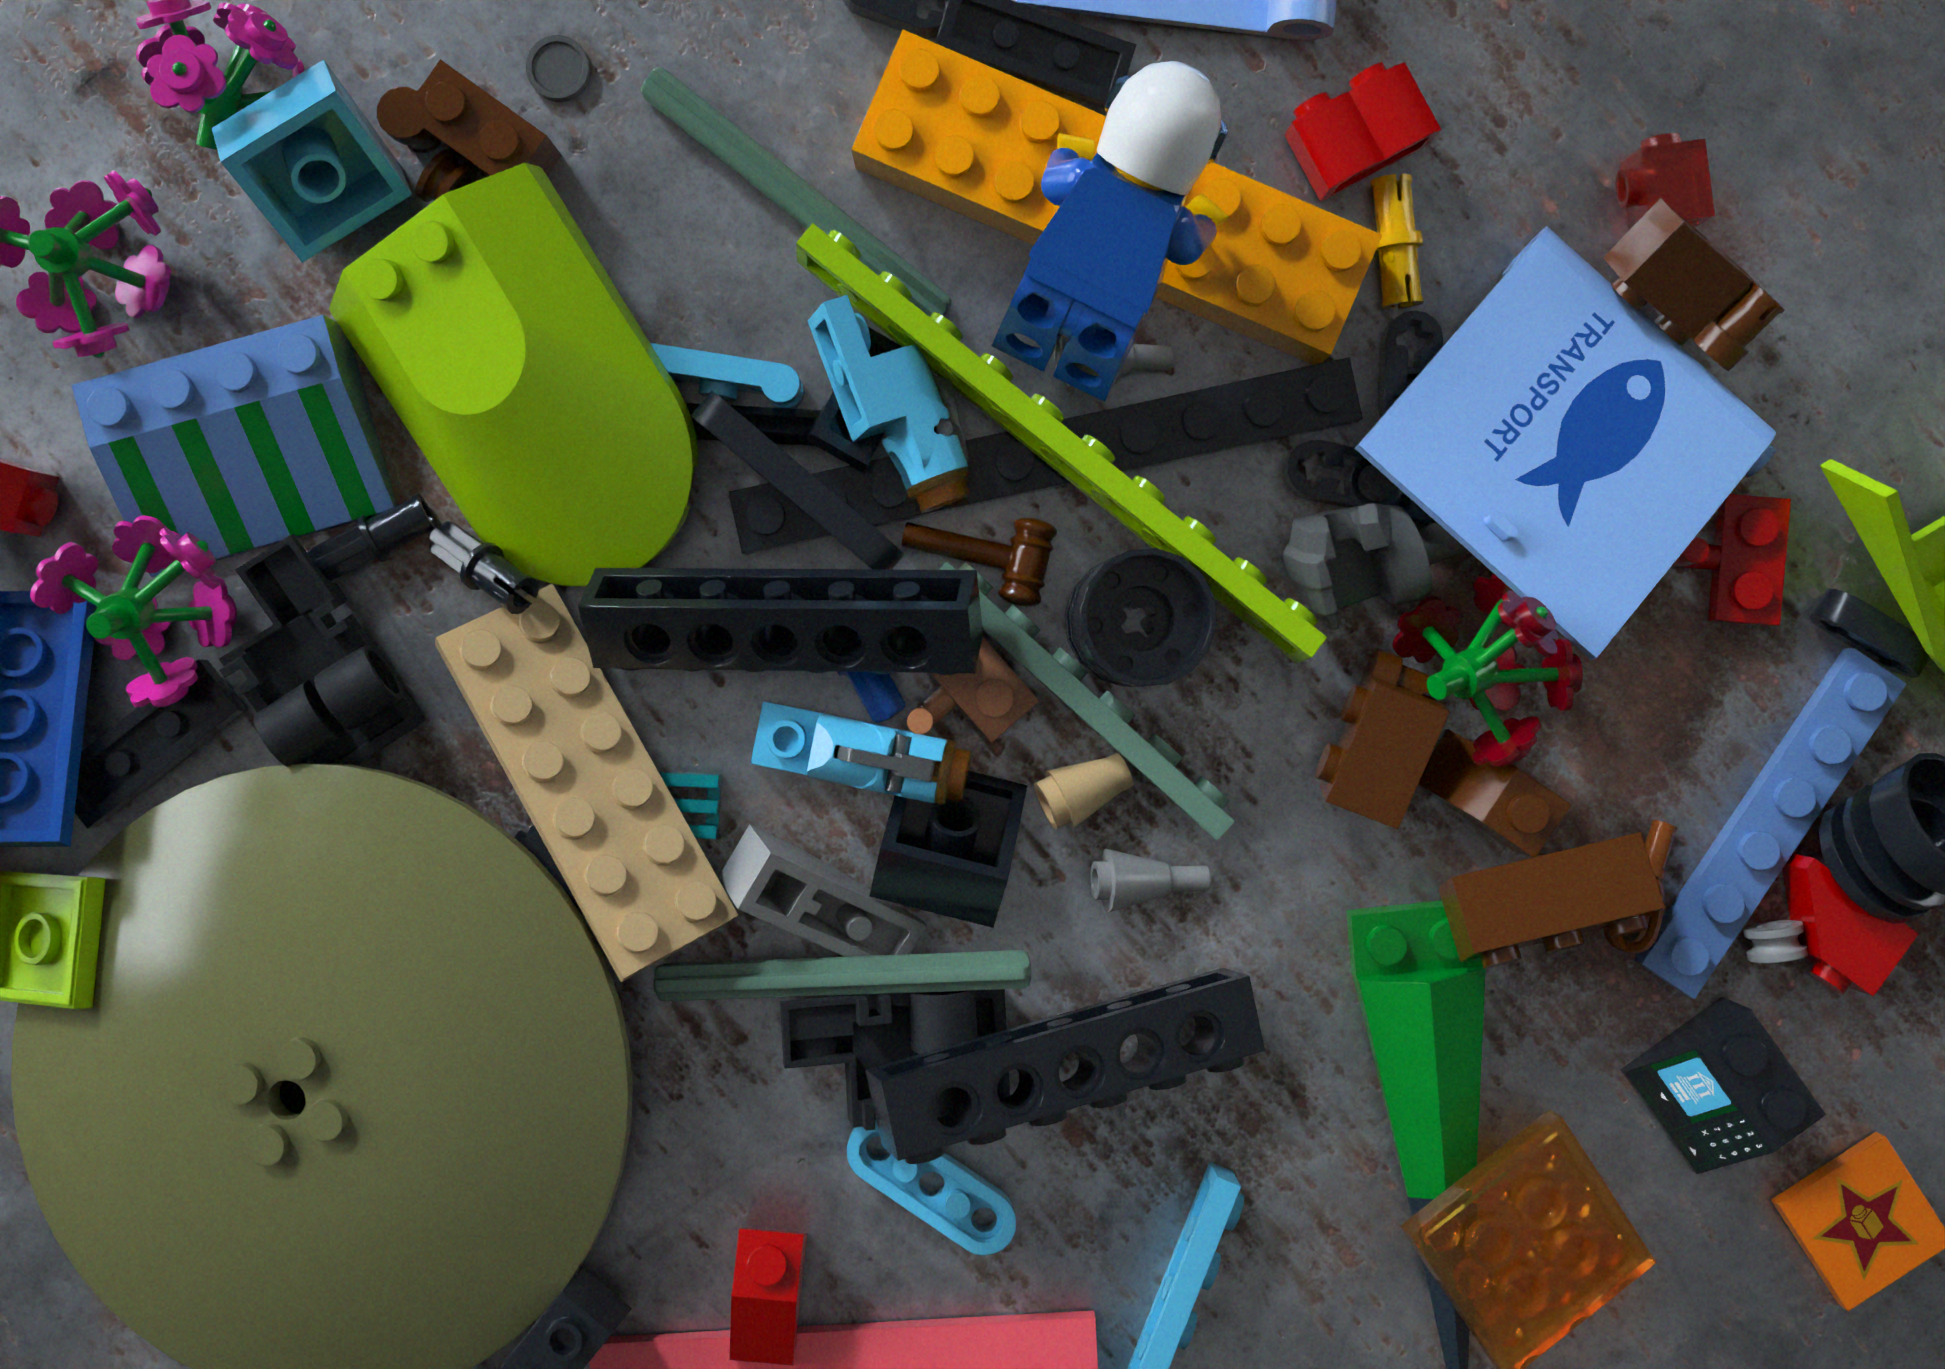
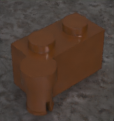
[376,59,562,178]
[1603,198,1785,372]
[1315,648,1450,829]

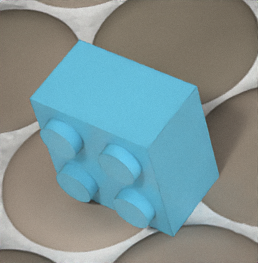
[212,59,412,263]

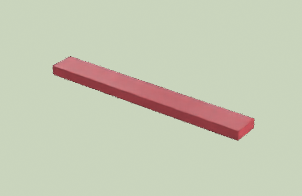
[589,1310,1098,1369]

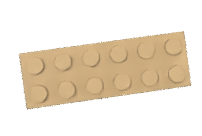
[435,584,739,982]

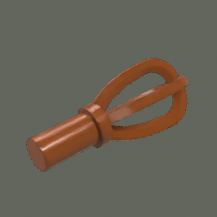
[1604,820,1678,954]

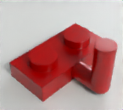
[1672,494,1791,626]

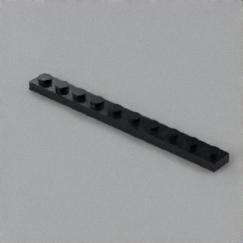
[729,357,1363,555]

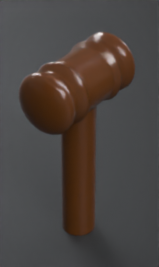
[901,518,1057,607]

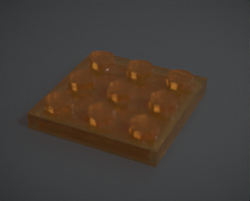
[1400,1109,1657,1369]

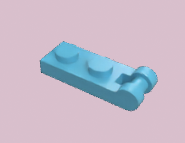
[650,343,805,409]

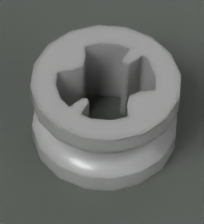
[1743,920,1808,963]

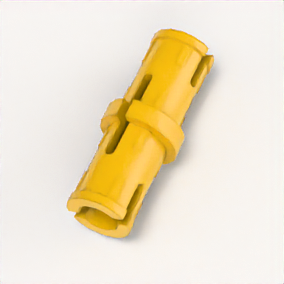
[1370,173,1424,309]

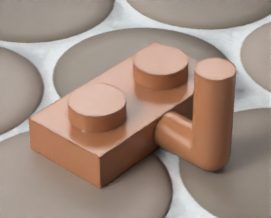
[907,637,1039,743]

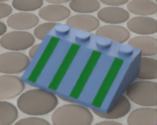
[71,315,397,577]

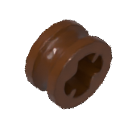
[415,149,477,202]

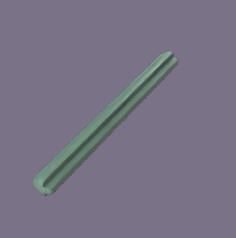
[640,67,952,316]
[653,950,1032,1002]

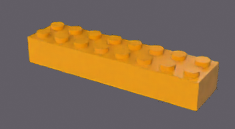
[851,29,1382,365]

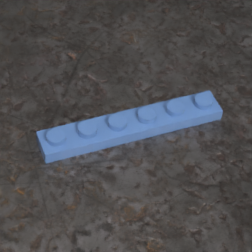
[1634,648,1907,999]

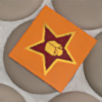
[1771,1132,1945,1311]

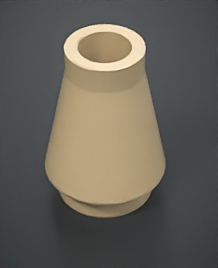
[1034,753,1133,829]

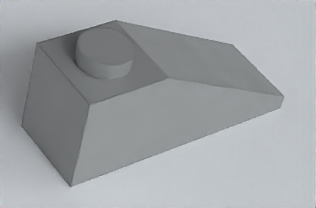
[718,824,927,957]

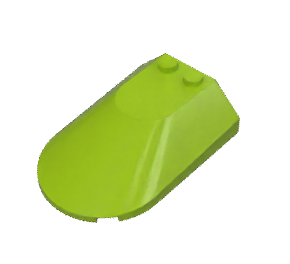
[329,163,698,586]

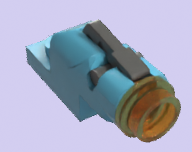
[807,295,971,512]
[750,701,972,805]

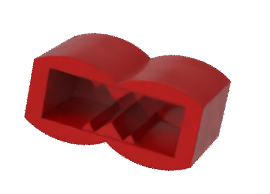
[1284,62,1442,202]

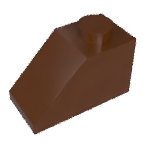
[1418,729,1572,858]

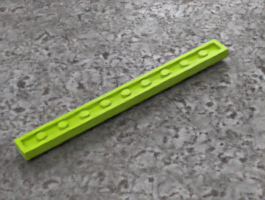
[796,223,1327,664]

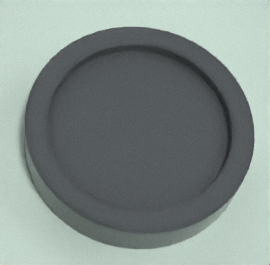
[526,35,591,102]

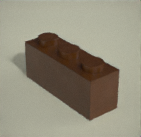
[1438,832,1665,969]

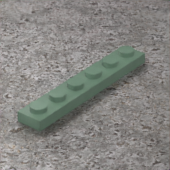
[939,561,1235,840]

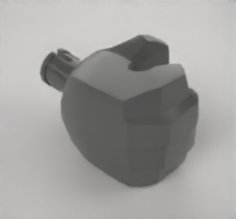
[1283,503,1469,630]

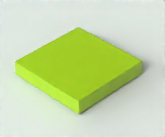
[0,871,106,1009]

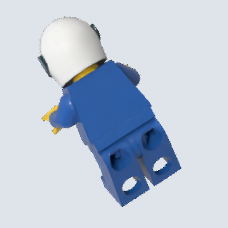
[991,61,1229,402]

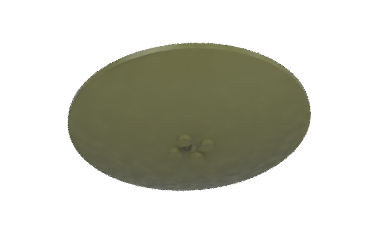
[11,762,633,1369]

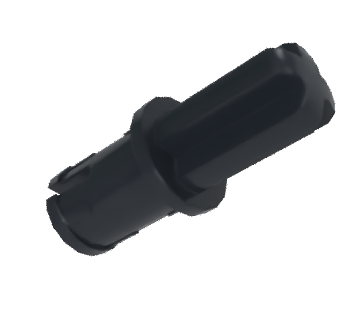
[308,493,438,581]
[428,521,539,614]

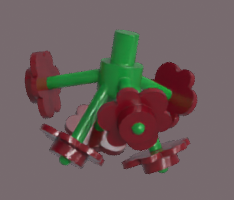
[1392,574,1583,766]

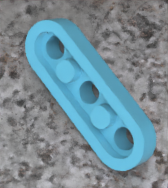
[847,1116,1016,1255]

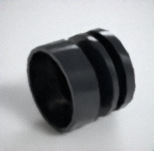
[1065,548,1217,687]
[1819,753,1945,924]

